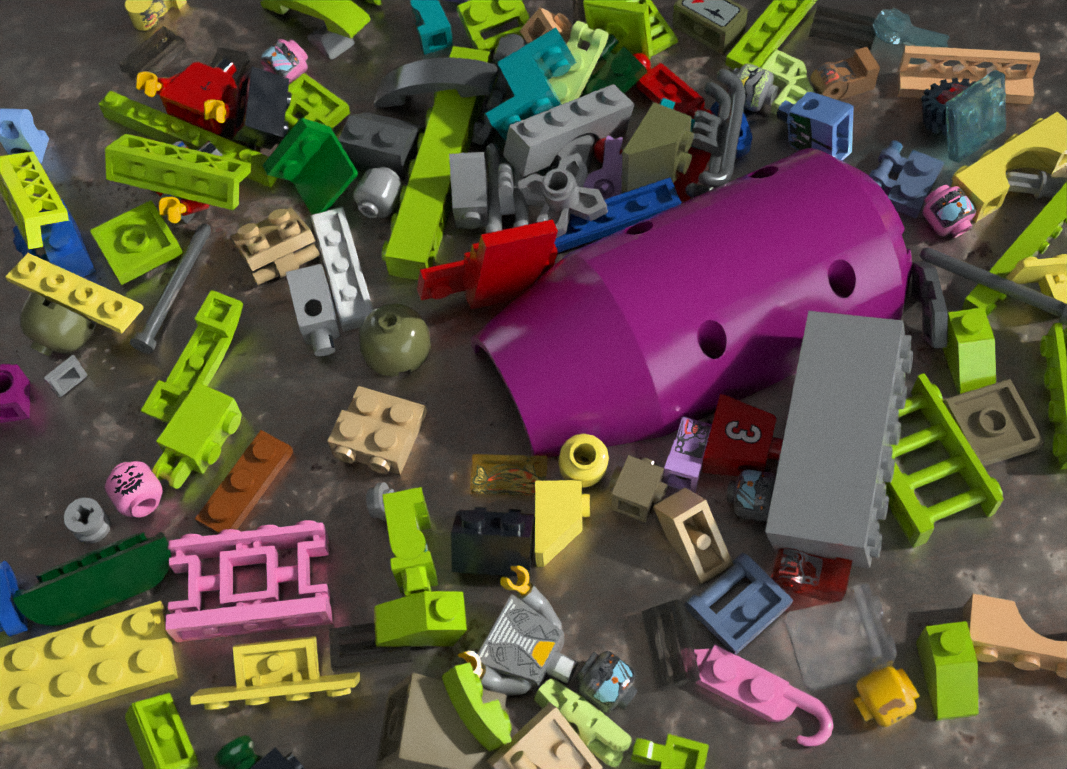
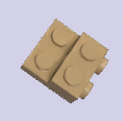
[327,386,427,475]

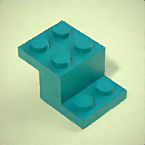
[485,27,577,141]

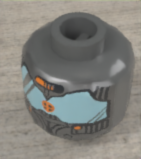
[727,469,776,522]
[575,651,638,713]

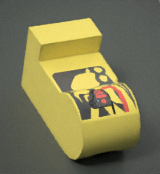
[125,0,187,31]

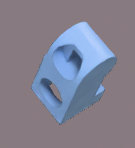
[0,108,49,164]

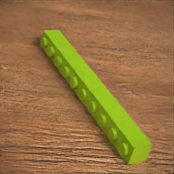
[98,91,278,188]
[962,182,1067,316]

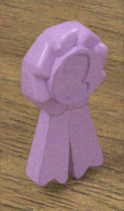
[583,136,623,199]

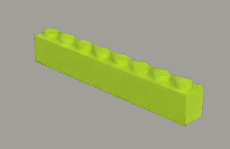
[382,46,491,280]

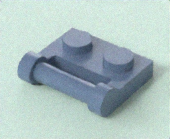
[684,553,793,655]

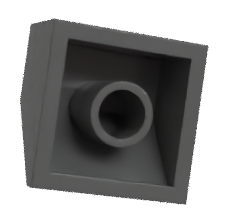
[338,112,426,180]

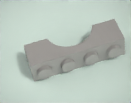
[503,84,634,177]

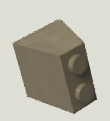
[375,673,509,769]

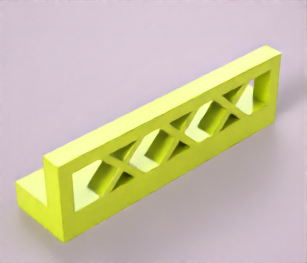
[0,151,69,249]

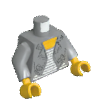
[458,566,578,696]

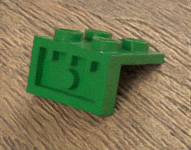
[262,118,358,215]

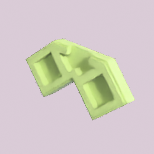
[761,49,815,114]

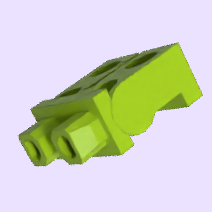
[382,487,439,596]

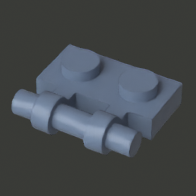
[869,141,944,219]

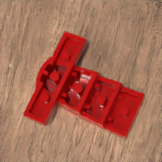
[417,219,558,309]

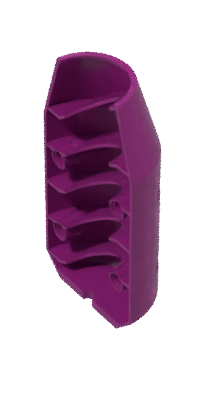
[471,148,912,460]

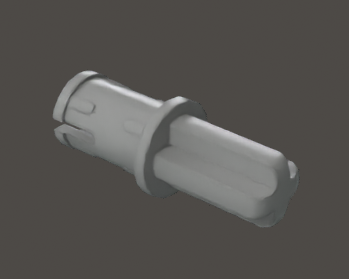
[1006,171,1067,199]

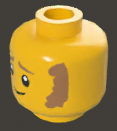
[853,665,920,727]

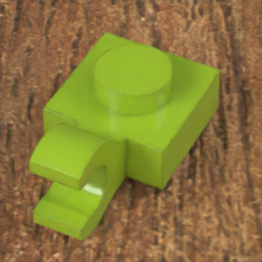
[631,734,709,769]

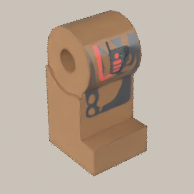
[810,46,880,100]

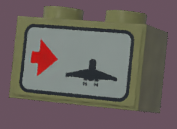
[672,0,748,55]

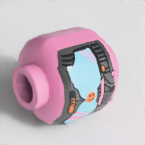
[260,39,308,85]
[922,184,976,238]

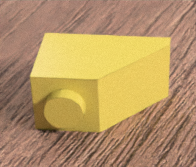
[535,480,590,567]

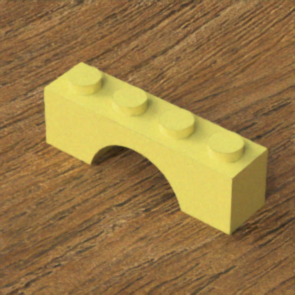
[951,112,1067,223]

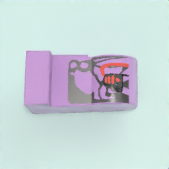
[663,417,712,493]

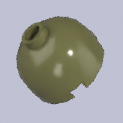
[20,291,97,357]
[359,303,431,377]

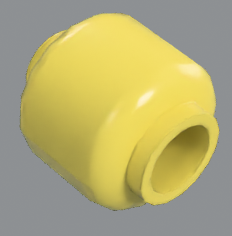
[558,434,609,488]

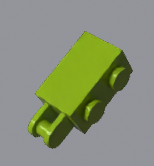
[152,382,242,489]

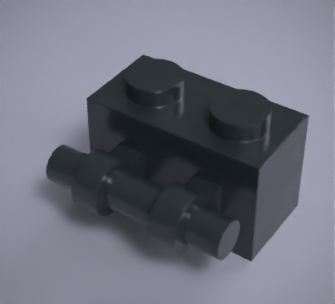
[233,66,291,150]
[451,507,535,577]

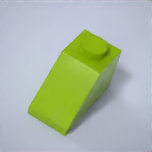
[943,307,996,395]
[374,591,467,646]
[916,621,979,721]

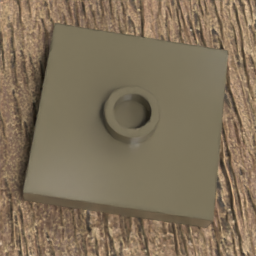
[943,379,1045,466]

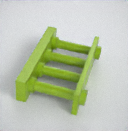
[885,373,1004,548]

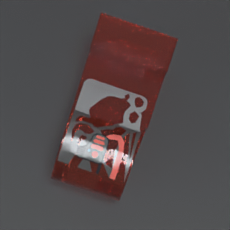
[771,548,853,605]

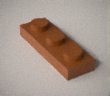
[195,430,294,535]

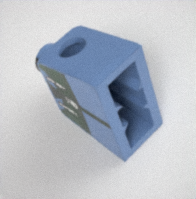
[776,92,854,161]

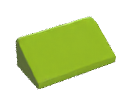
[125,692,199,769]

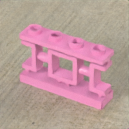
[166,520,333,643]

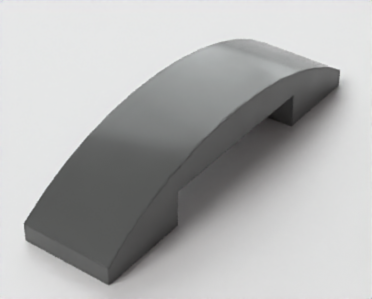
[373,58,497,108]

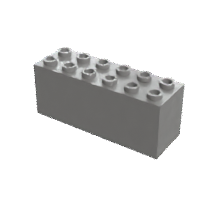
[765,311,913,569]

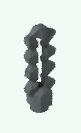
[471,34,527,145]

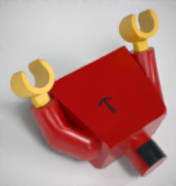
[136,58,239,136]

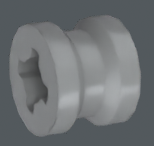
[63,497,111,544]

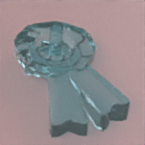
[872,8,950,61]

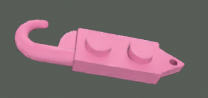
[682,645,833,747]

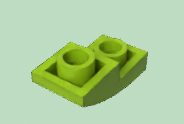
[441,662,512,751]

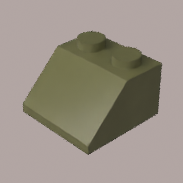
[621,102,694,194]

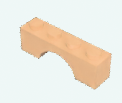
[962,593,1067,678]

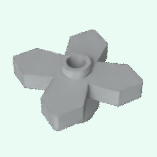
[518,153,608,238]

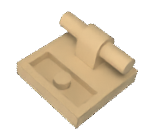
[230,207,320,286]
[487,703,603,769]

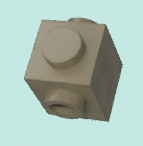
[609,455,668,523]

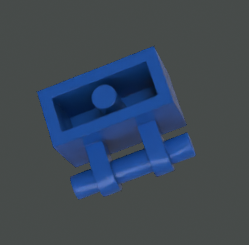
[13,199,97,277]

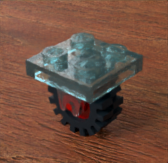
[922,70,1006,163]

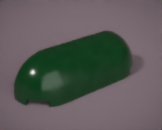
[13,532,171,626]

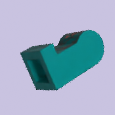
[410,0,453,55]

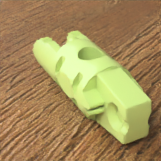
[534,678,632,768]

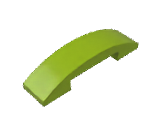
[260,0,371,39]
[141,290,244,424]

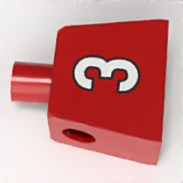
[701,394,783,476]

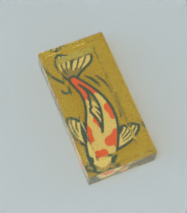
[470,454,548,495]

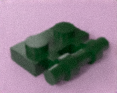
[580,34,648,97]

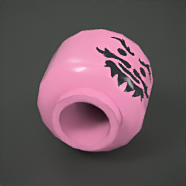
[105,461,163,517]

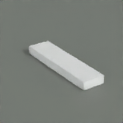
[310,207,373,332]

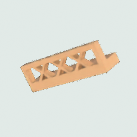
[897,45,1040,105]

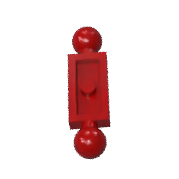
[632,53,715,119]

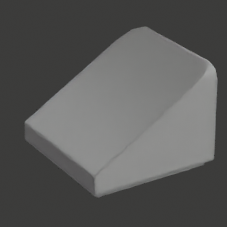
[307,24,354,59]
[43,355,87,398]

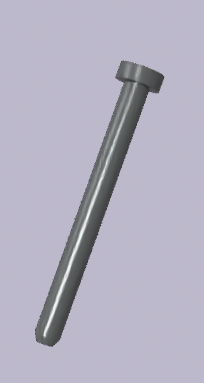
[130,224,211,354]
[920,247,1067,326]

